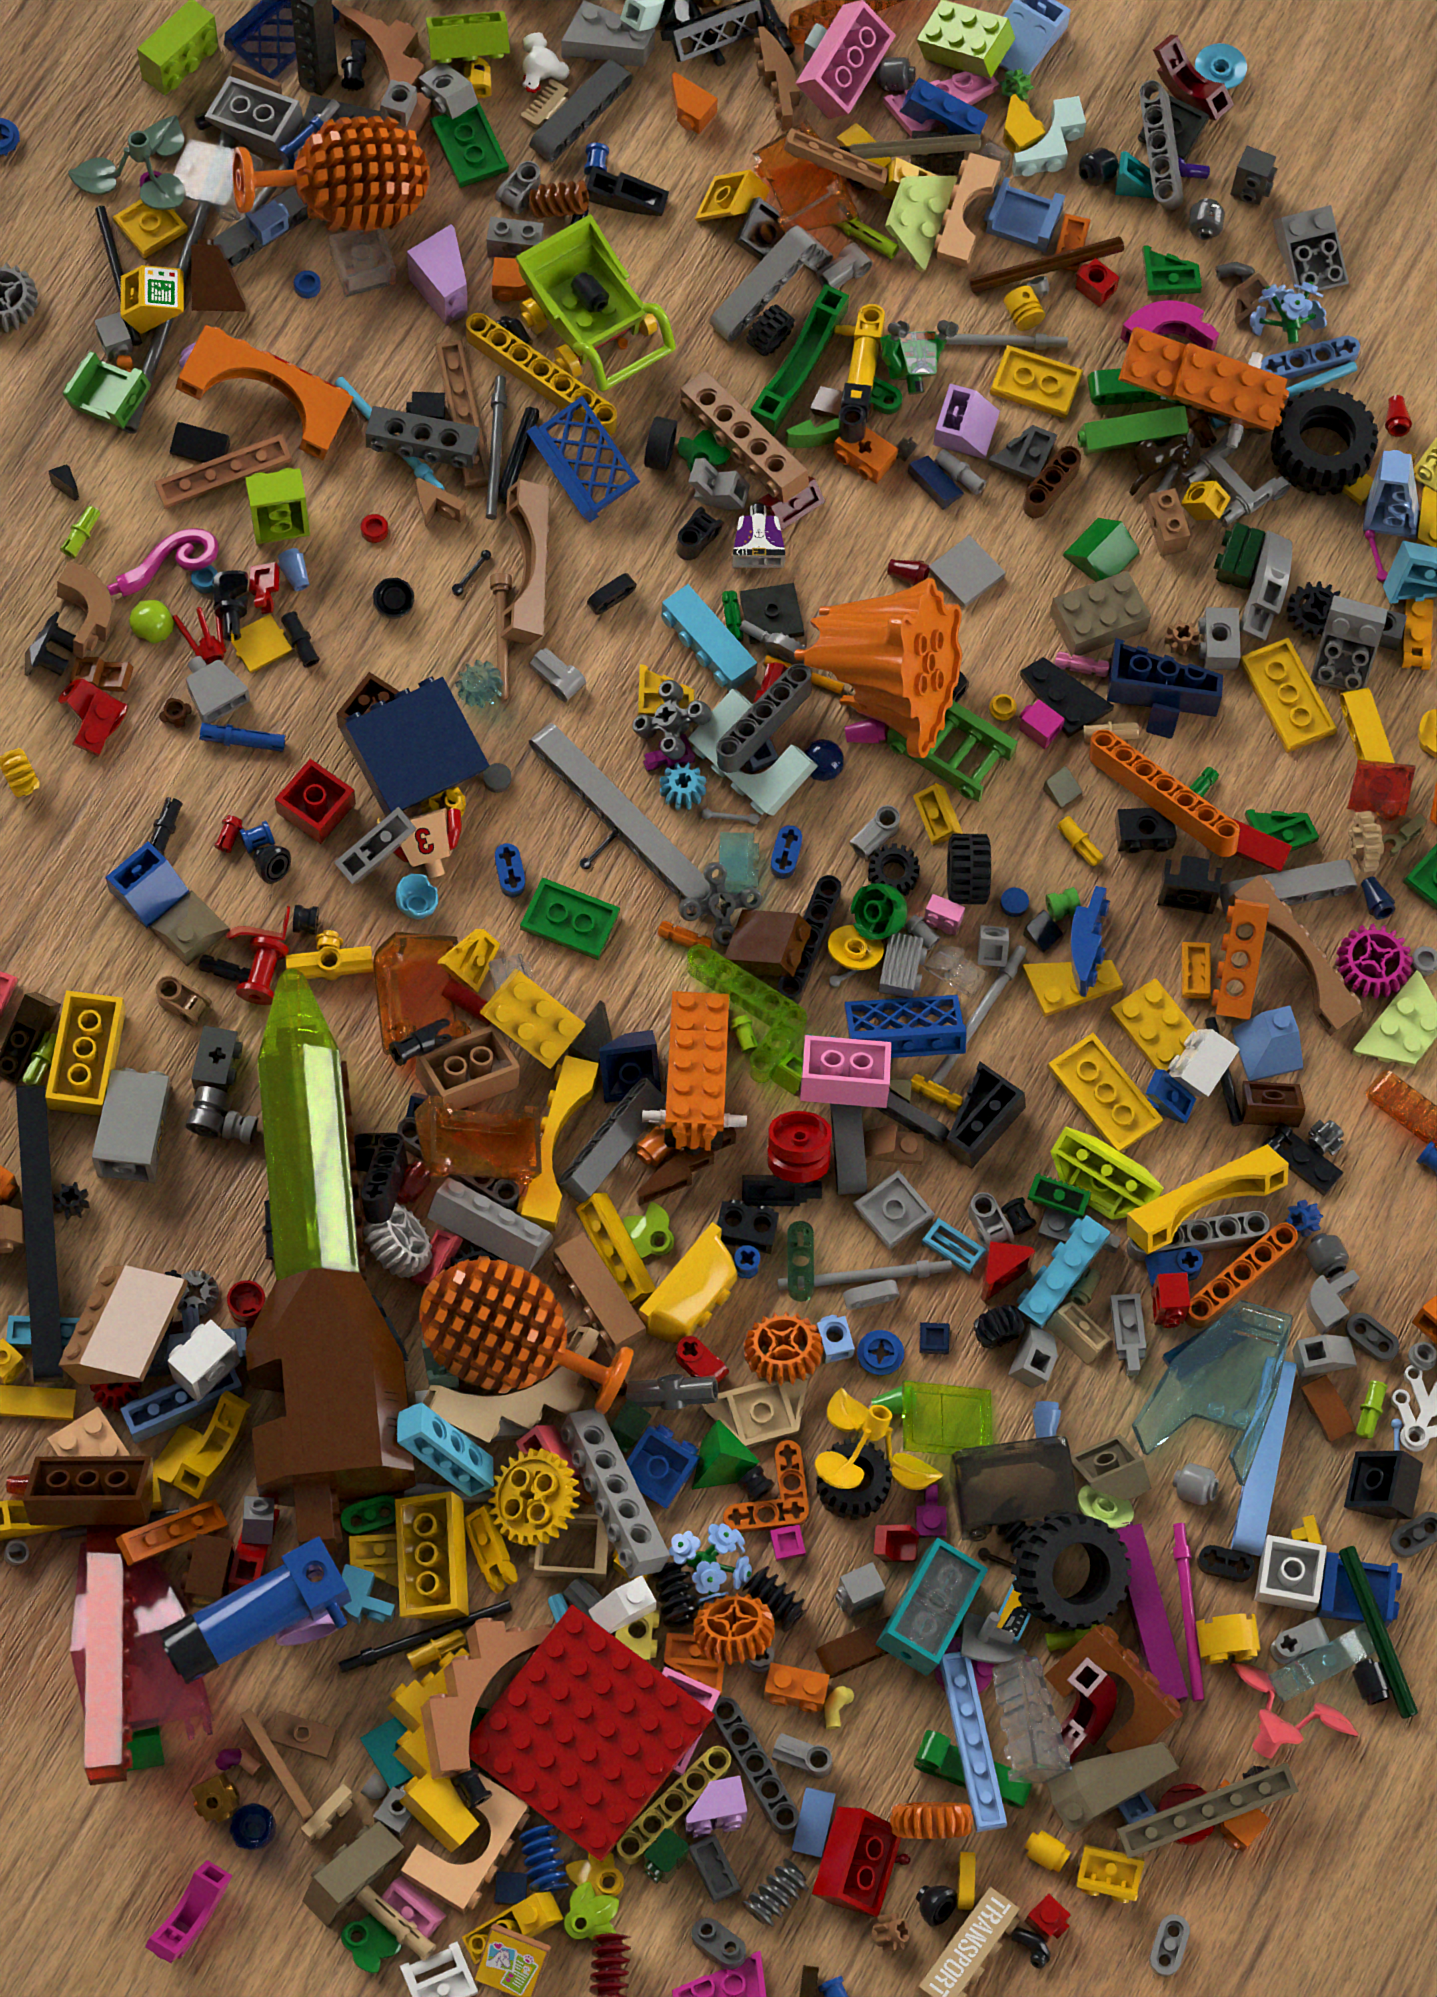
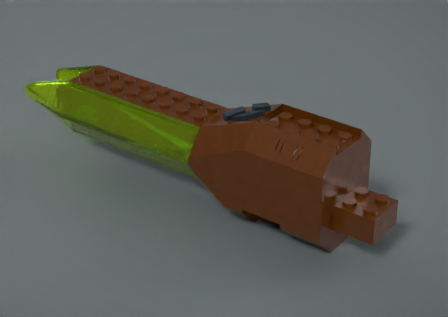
[245,969,416,1554]

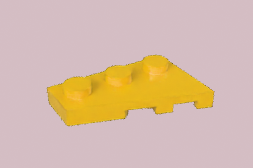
[1022,960,1123,1018]

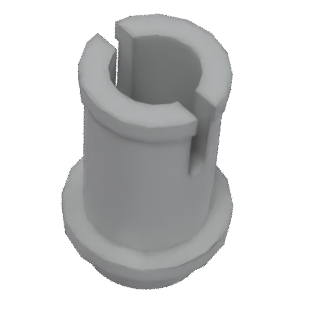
[904,915,941,951]

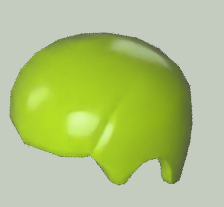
[129,600,175,644]

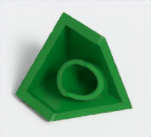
[692,1420,760,1490]

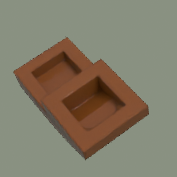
[69,657,134,692]
[1299,1375,1356,1442]

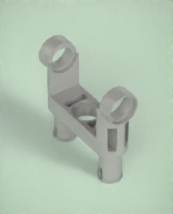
[1180,431,1291,527]

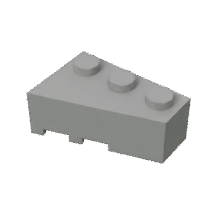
[561,0,655,67]

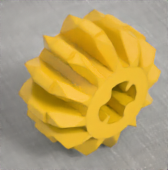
[0,748,40,798]

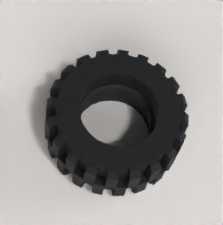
[1271,387,1378,495]
[1011,1511,1132,1630]

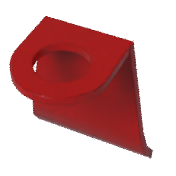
[58,678,128,737]
[226,906,290,941]

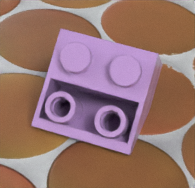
[933,384,1000,459]
[685,1776,747,1838]

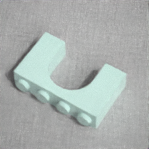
[688,689,818,816]

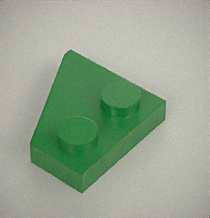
[1142,245,1202,296]
[1245,809,1319,852]

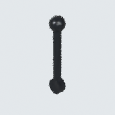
[452,550,491,596]
[580,826,619,870]

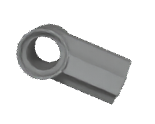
[817,243,873,289]
[530,648,587,702]
[850,805,900,860]
[771,1733,833,1779]

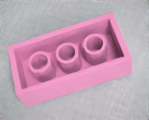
[795,0,896,119]

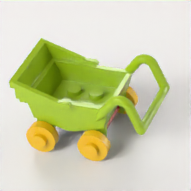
[516,214,676,392]

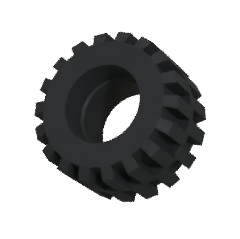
[947,834,991,905]
[816,1439,892,1520]

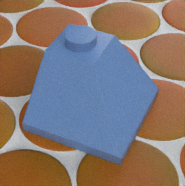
[1232,1006,1303,1081]

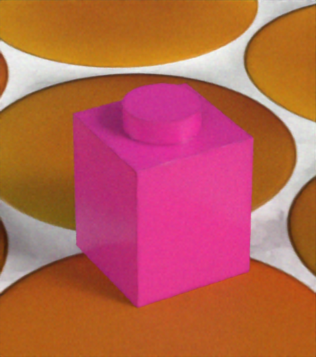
[1019,699,1065,749]

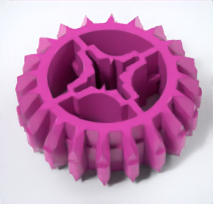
[1335,923,1413,1000]

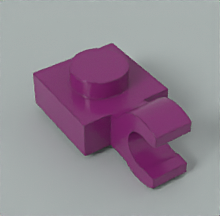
[643,734,695,772]
[916,1484,947,1538]

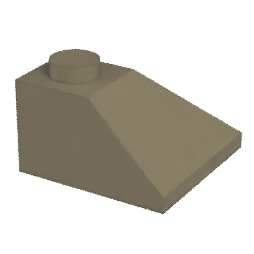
[149,890,230,966]
[1067,1434,1152,1500]

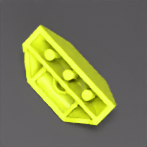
[1050,1127,1164,1220]

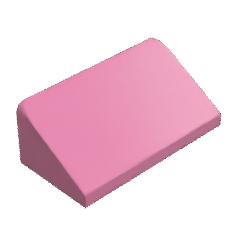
[381,1876,446,1939]

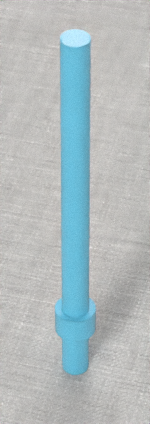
[1210,361,1357,429]
[335,377,445,490]

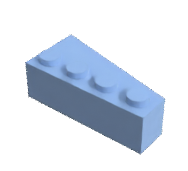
[1363,450,1420,539]

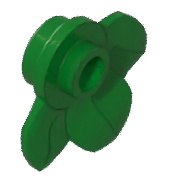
[678,430,731,472]
[341,1913,402,1973]

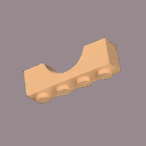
[934,153,1000,268]

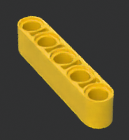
[1340,687,1407,816]

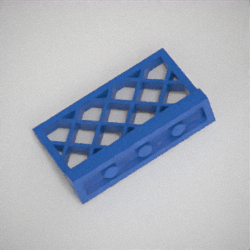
[526,396,640,523]
[845,995,966,1058]

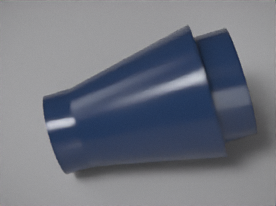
[1361,876,1396,920]

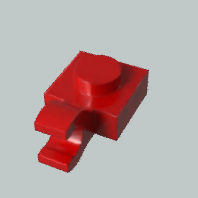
[249,562,280,614]

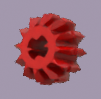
[90,1382,141,1412]

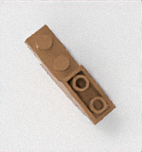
[753,27,800,130]

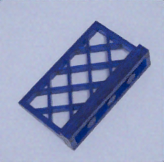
[223,0,340,79]

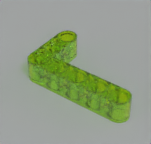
[687,944,807,1083]

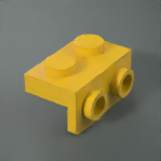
[1077,1844,1145,1903]

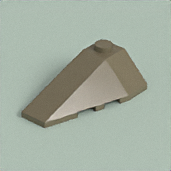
[1046,1742,1179,1833]

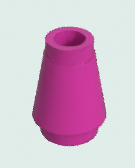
[845,718,886,744]

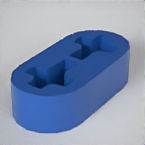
[770,825,802,879]
[495,843,525,897]

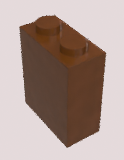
[724,909,812,977]

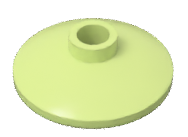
[1077,1485,1134,1529]

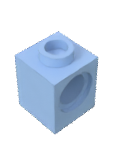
[816,1315,855,1364]

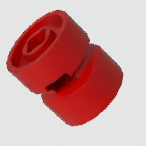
[227,1280,266,1329]

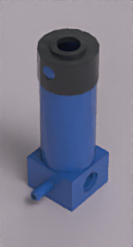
[158,1536,352,1685]

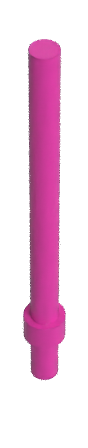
[1173,1523,1204,1702]

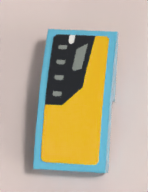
[996,1577,1031,1645]

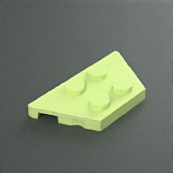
[885,176,958,272]
[1352,970,1437,1068]

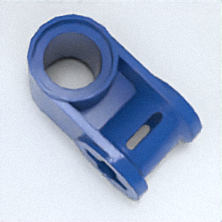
[1144,1247,1203,1288]

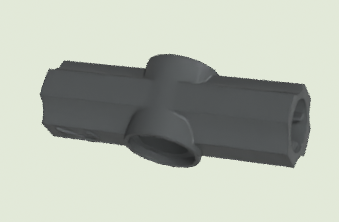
[626,1374,719,1410]

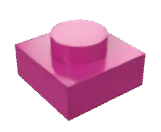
[770,1525,806,1562]

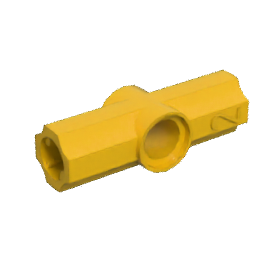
[285,946,374,981]

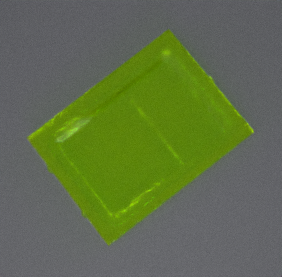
[902,1380,993,1459]

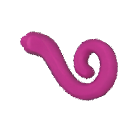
[107,528,219,597]

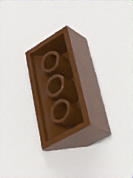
[23,1456,153,1525]

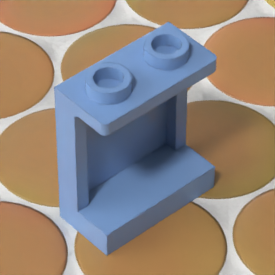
[983,177,1065,253]

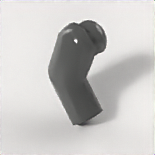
[1216,262,1255,283]

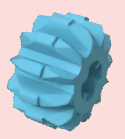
[659,762,706,810]

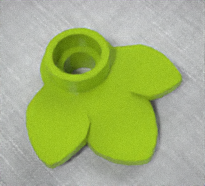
[623,1202,675,1258]
[563,1882,619,1941]

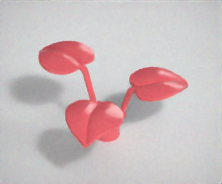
[1230,1663,1359,1759]

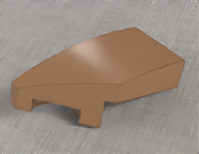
[1234,271,1269,324]

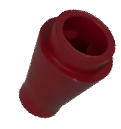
[887,559,930,586]

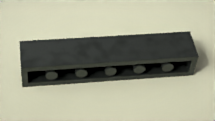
[290,0,338,96]

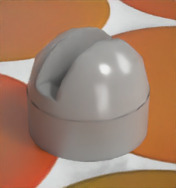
[1026,276,1050,299]
[4,1540,29,1566]
[360,1773,387,1800]

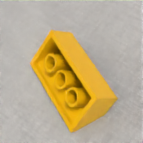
[395,1491,469,1620]

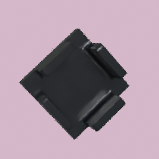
[1157,855,1222,914]

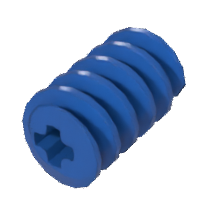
[519,1825,569,1893]

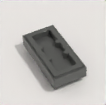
[688,1834,741,1904]

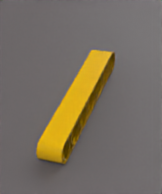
[466,313,617,436]

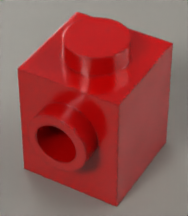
[1025,1893,1071,1943]

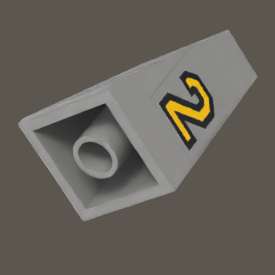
[92,1068,171,1183]

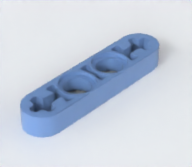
[1260,336,1360,379]

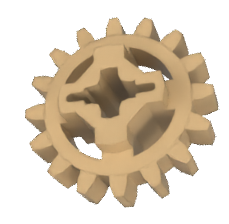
[1348,811,1384,873]

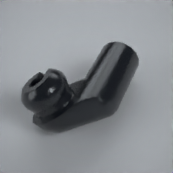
[1012,1926,1051,1968]

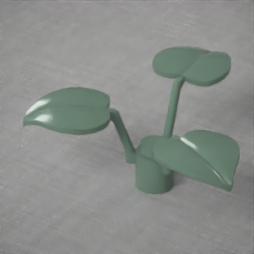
[68,115,185,210]

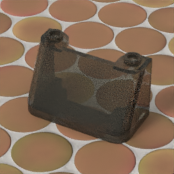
[949,1436,1079,1542]

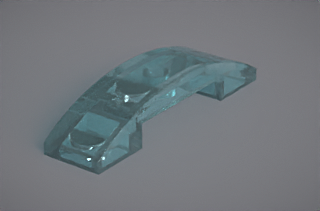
[1268,1622,1376,1703]

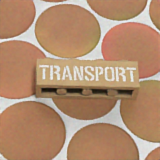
[917,1887,1020,1997]

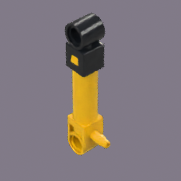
[834,304,885,443]

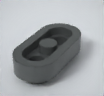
[1345,1313,1399,1362]
[1390,1512,1437,1558]
[691,1918,746,1969]

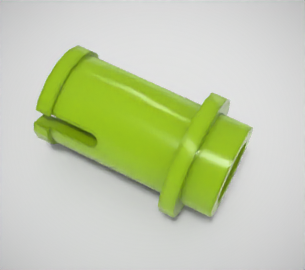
[731,1015,759,1054]

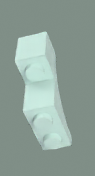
[1012,96,1086,176]

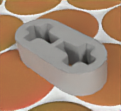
[843,1280,900,1310]

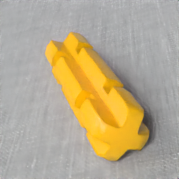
[911,1074,963,1112]

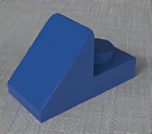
[1145,1069,1196,1123]

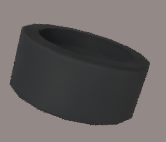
[644,416,677,471]

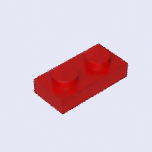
[72,693,121,756]

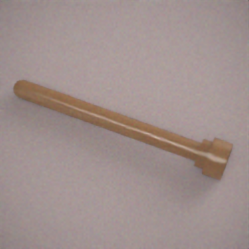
[490,573,512,700]

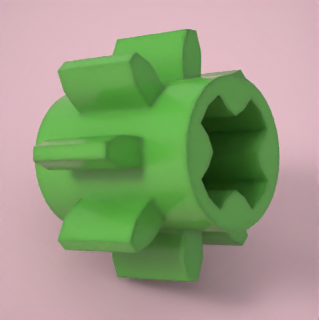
[999,68,1034,100]

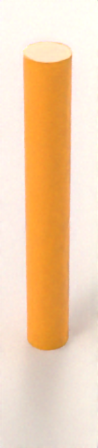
[763,655,845,694]

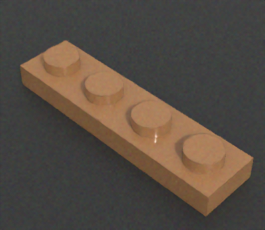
[784,128,888,191]

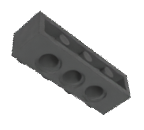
[365,406,480,469]

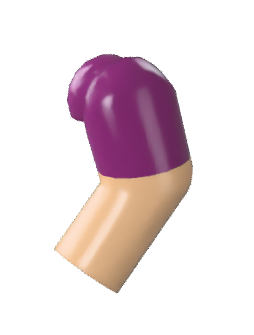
[215,1748,263,1776]

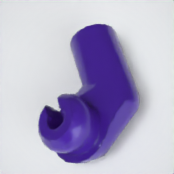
[1178,158,1210,179]

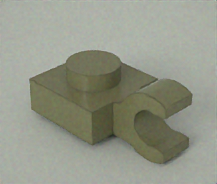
[1382,813,1427,857]

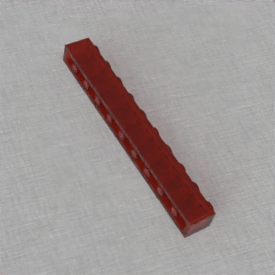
[84,1525,133,1786]

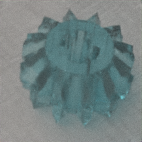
[455,659,504,708]

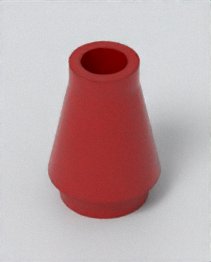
[1385,395,1412,437]

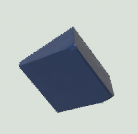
[1146,703,1180,739]

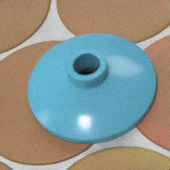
[1195,43,1247,89]

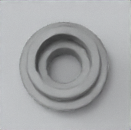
[1408,1342,1437,1371]

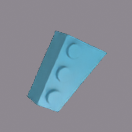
[1383,541,1437,603]

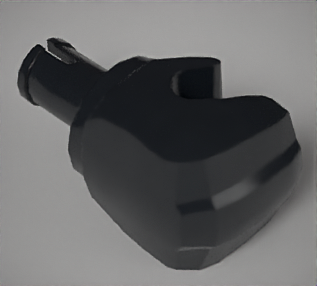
[212,570,248,641]

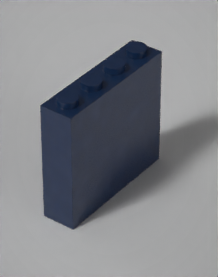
[340,676,490,817]

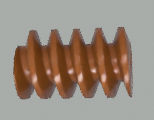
[529,180,589,219]

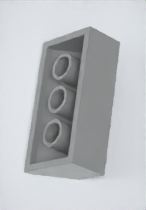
[427,1178,554,1272]

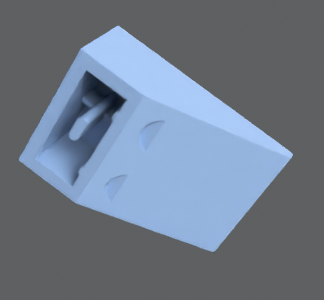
[999,0,1071,75]

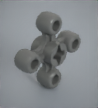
[632,680,712,760]
[678,862,762,946]

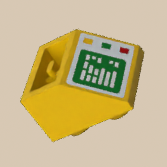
[120,265,184,334]

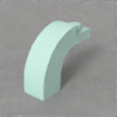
[620,0,665,31]

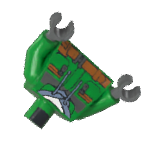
[880,320,959,395]

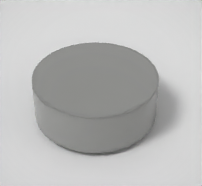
[1411,946,1437,976]

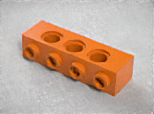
[1211,899,1269,1020]

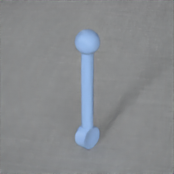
[1391,1419,1403,1469]

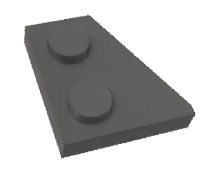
[988,425,1057,482]

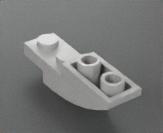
[1239,531,1292,641]

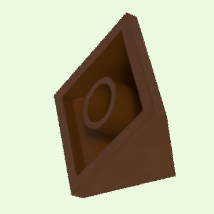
[1242,1081,1305,1127]

